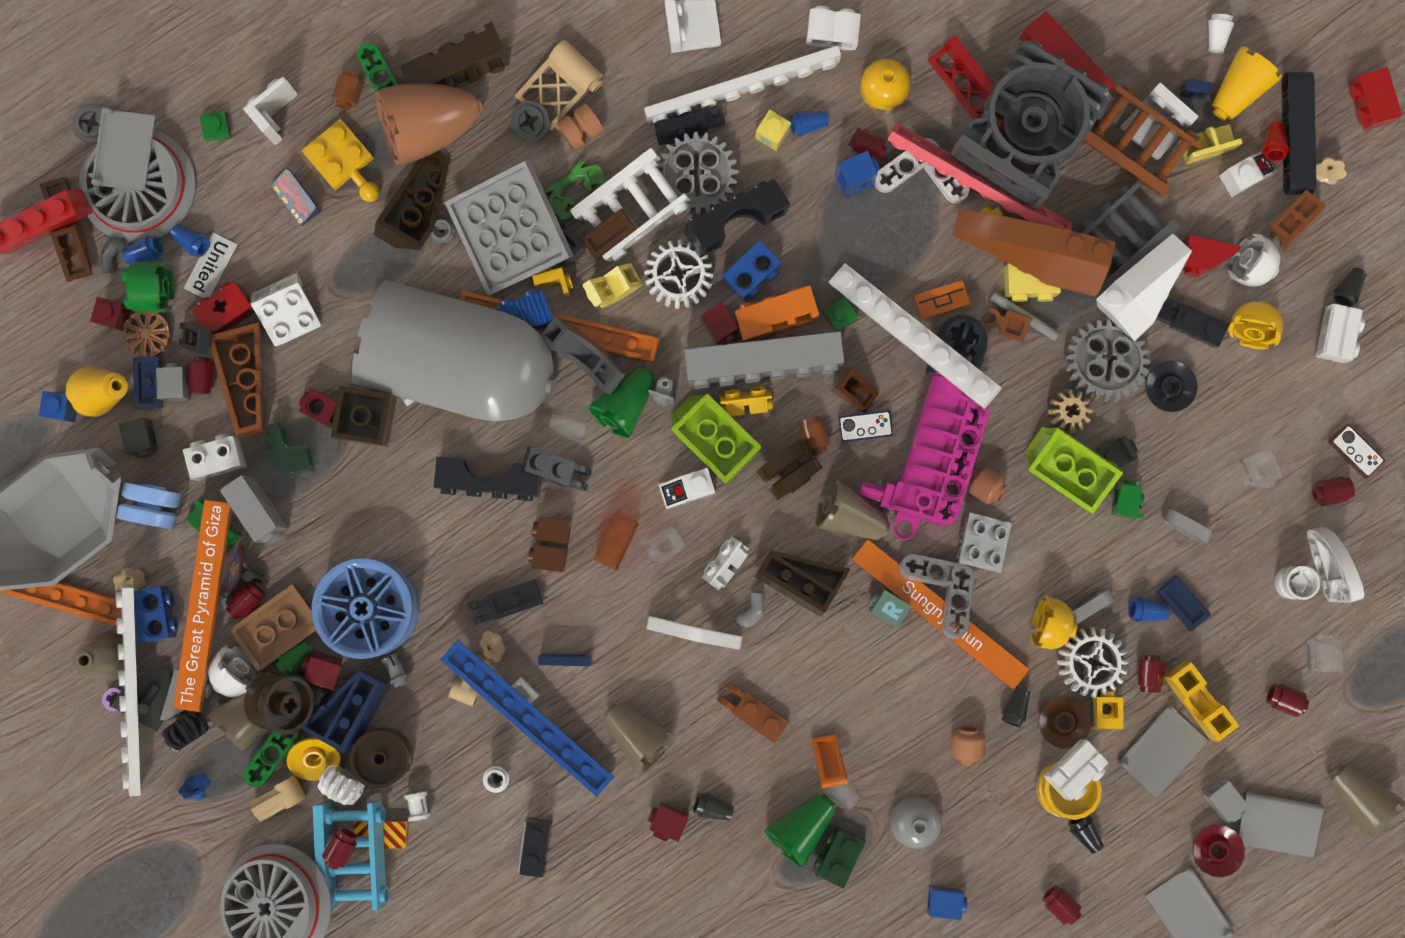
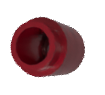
[848,127,888,161]
[187,357,215,394]
[1312,476,1355,506]
[225,581,264,619]
[1138,655,1165,693]
[1266,684,1309,717]
[322,827,358,870]
[1042,885,1082,925]

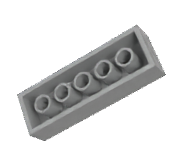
[684,332,844,390]

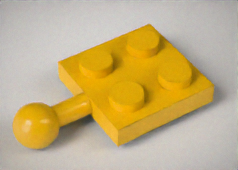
[301,119,380,202]

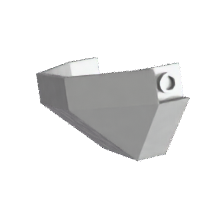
[0,448,121,591]

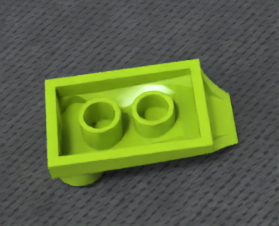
[670,393,762,484]
[1025,427,1124,514]

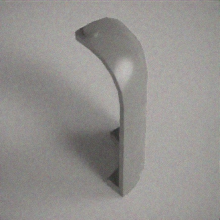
[352,280,556,421]

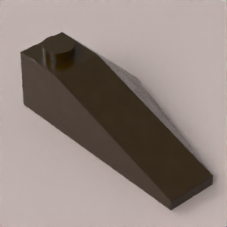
[374,151,450,250]

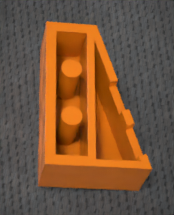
[734,286,819,343]

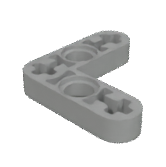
[898,554,974,639]

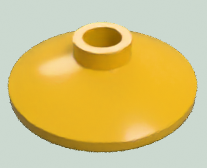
[287,738,340,781]

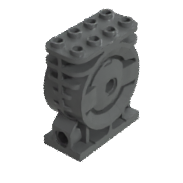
[950,40,1111,210]

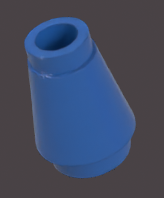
[789,111,829,136]
[170,224,210,257]
[122,236,163,264]
[1128,596,1170,622]

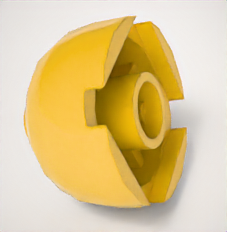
[860,58,911,111]
[1228,301,1284,349]
[1030,596,1077,650]

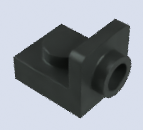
[1095,436,1138,468]

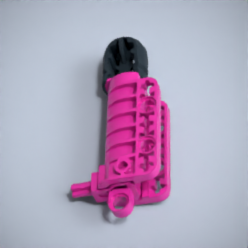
[859,315,989,540]

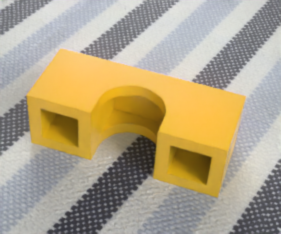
[1165,661,1239,742]

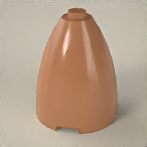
[375,83,483,165]

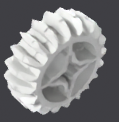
[644,240,713,309]
[1057,627,1129,698]

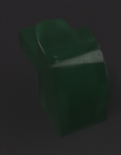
[263,423,315,474]

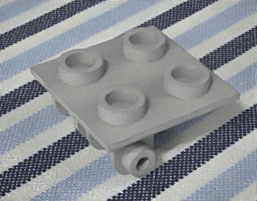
[956,512,1012,573]

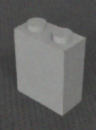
[220,475,289,544]

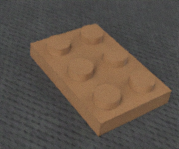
[229,584,316,672]

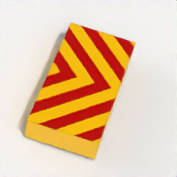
[354,820,408,848]

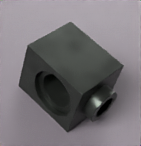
[119,417,159,458]

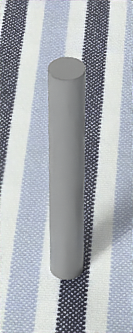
[990,291,1060,341]

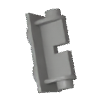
[649,377,675,408]

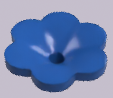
[178,773,211,800]

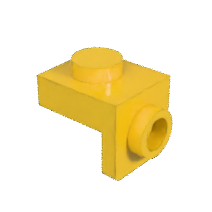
[532,267,573,297]

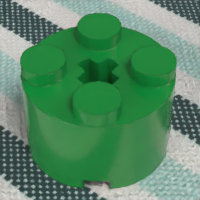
[122,261,174,313]

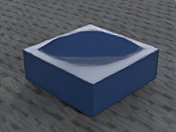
[1179,79,1213,99]

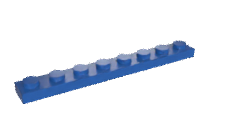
[440,639,614,797]

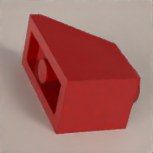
[1182,235,1240,277]

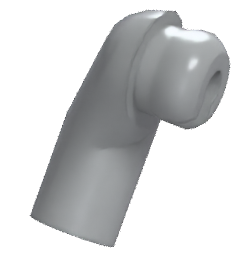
[737,593,764,628]

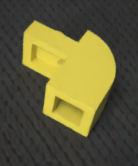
[583,263,643,309]

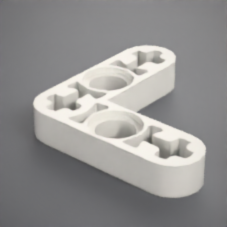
[874,138,969,204]
[646,616,743,650]

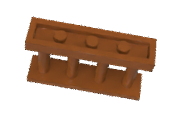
[1083,85,1203,197]

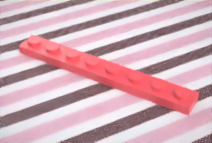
[887,122,1072,231]

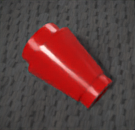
[1262,122,1289,162]

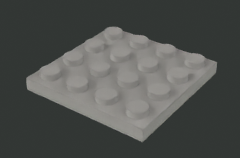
[444,160,574,296]

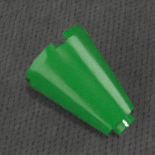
[588,367,655,439]
[764,794,835,867]

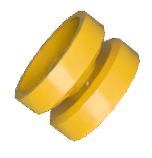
[1036,761,1102,820]

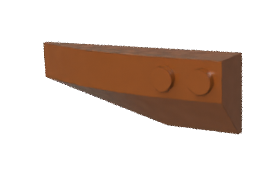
[953,209,1116,298]

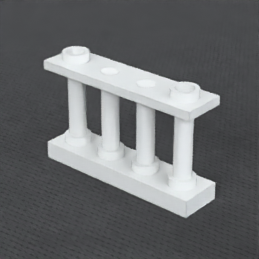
[570,148,691,262]

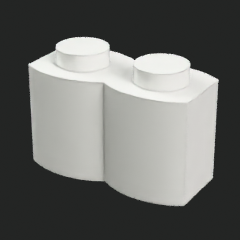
[806,6,861,50]

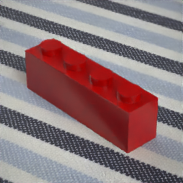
[1019,11,1115,92]
[0,189,92,255]

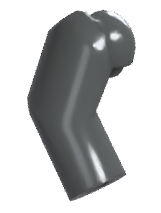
[101,237,126,273]

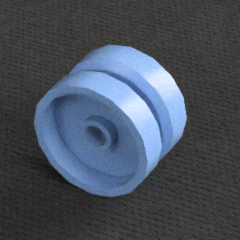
[116,482,182,529]

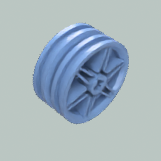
[312,558,420,659]

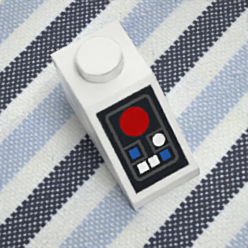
[1219,151,1277,197]
[659,468,715,510]

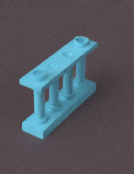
[313,800,389,911]

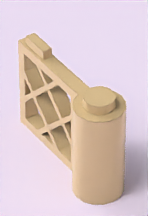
[515,40,603,131]

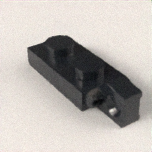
[654,107,726,146]

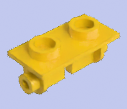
[719,386,773,416]

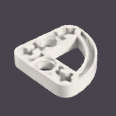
[1307,526,1364,603]

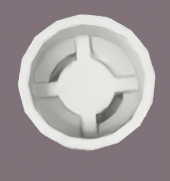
[1275,566,1320,600]

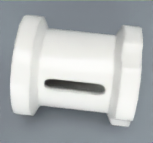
[404,791,431,822]

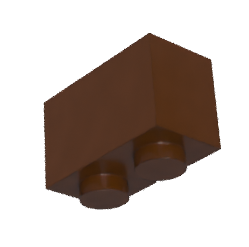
[528,517,572,572]

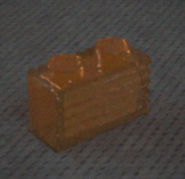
[593,513,639,570]

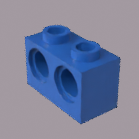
[722,241,781,301]
[134,586,178,644]

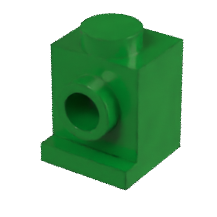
[1111,480,1145,519]

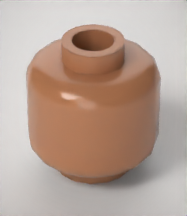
[969,466,1008,504]
[951,725,986,766]

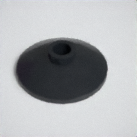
[1145,361,1198,412]

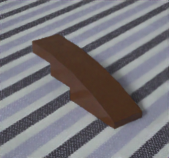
[39,177,93,282]

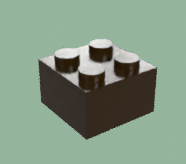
[331,386,396,447]

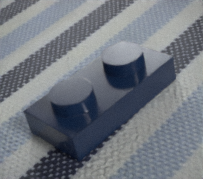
[133,356,163,410]

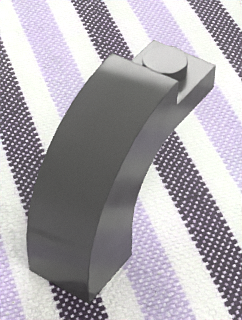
[541,316,625,395]

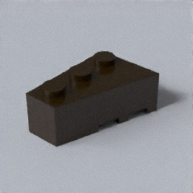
[754,550,850,617]

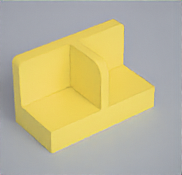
[1179,124,1243,164]

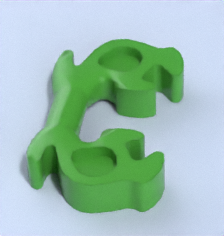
[544,160,608,222]

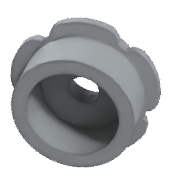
[431,219,455,244]

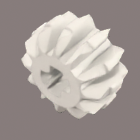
[317,765,364,805]

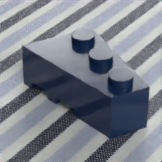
[301,670,391,753]

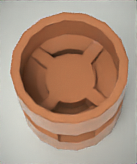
[556,103,604,151]

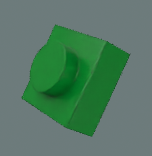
[199,111,231,142]
[823,297,859,332]

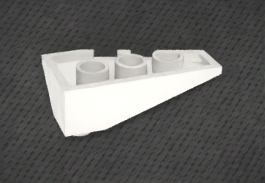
[1096,234,1192,342]

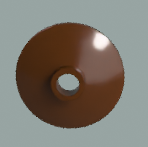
[1038,696,1091,749]

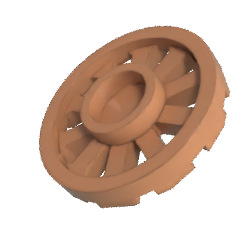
[122,313,172,357]

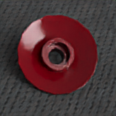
[1192,824,1245,878]

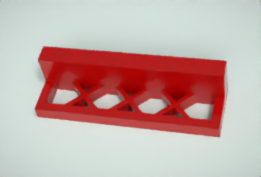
[928,36,1003,131]

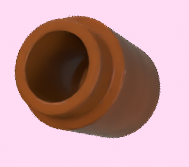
[332,70,363,110]
[799,416,831,456]

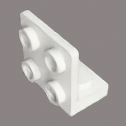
[664,0,721,53]
[243,77,298,145]
[1120,83,1199,160]
[251,273,321,346]

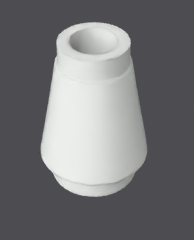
[1208,14,1234,53]
[483,766,509,793]

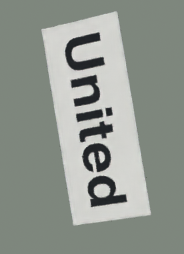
[184,233,238,298]

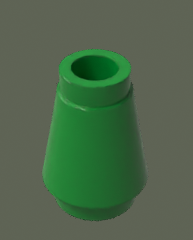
[275,640,313,676]

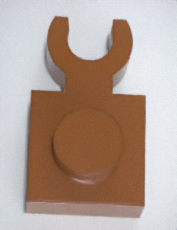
[983,308,1033,343]

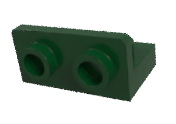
[813,826,866,889]

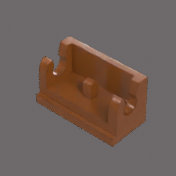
[1270,190,1326,251]

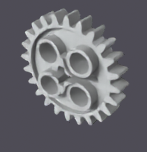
[657,132,739,215]
[1065,319,1151,402]

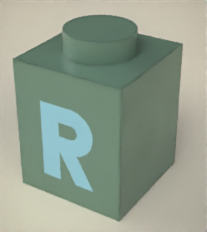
[868,590,912,629]

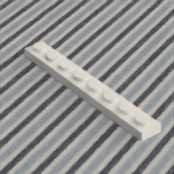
[644,45,841,124]
[828,263,1001,409]
[115,584,141,797]

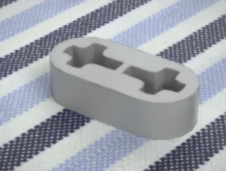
[1163,509,1213,544]
[1072,588,1115,623]

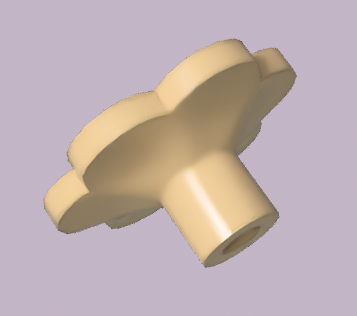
[1316,157,1347,185]
[113,568,146,592]
[478,631,505,663]

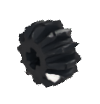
[161,711,209,752]

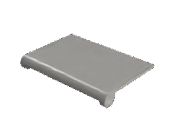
[91,108,156,191]
[1118,705,1208,798]
[1238,791,1324,858]
[1145,867,1235,938]

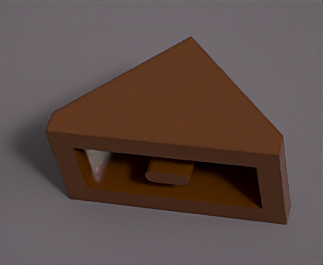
[832,366,879,413]

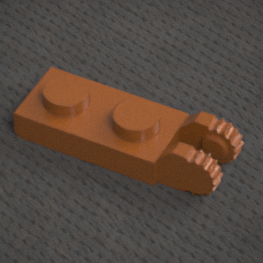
[716,682,789,743]

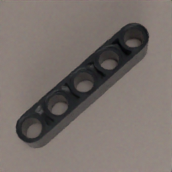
[1281,72,1316,195]

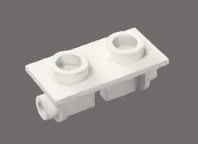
[701,537,749,590]

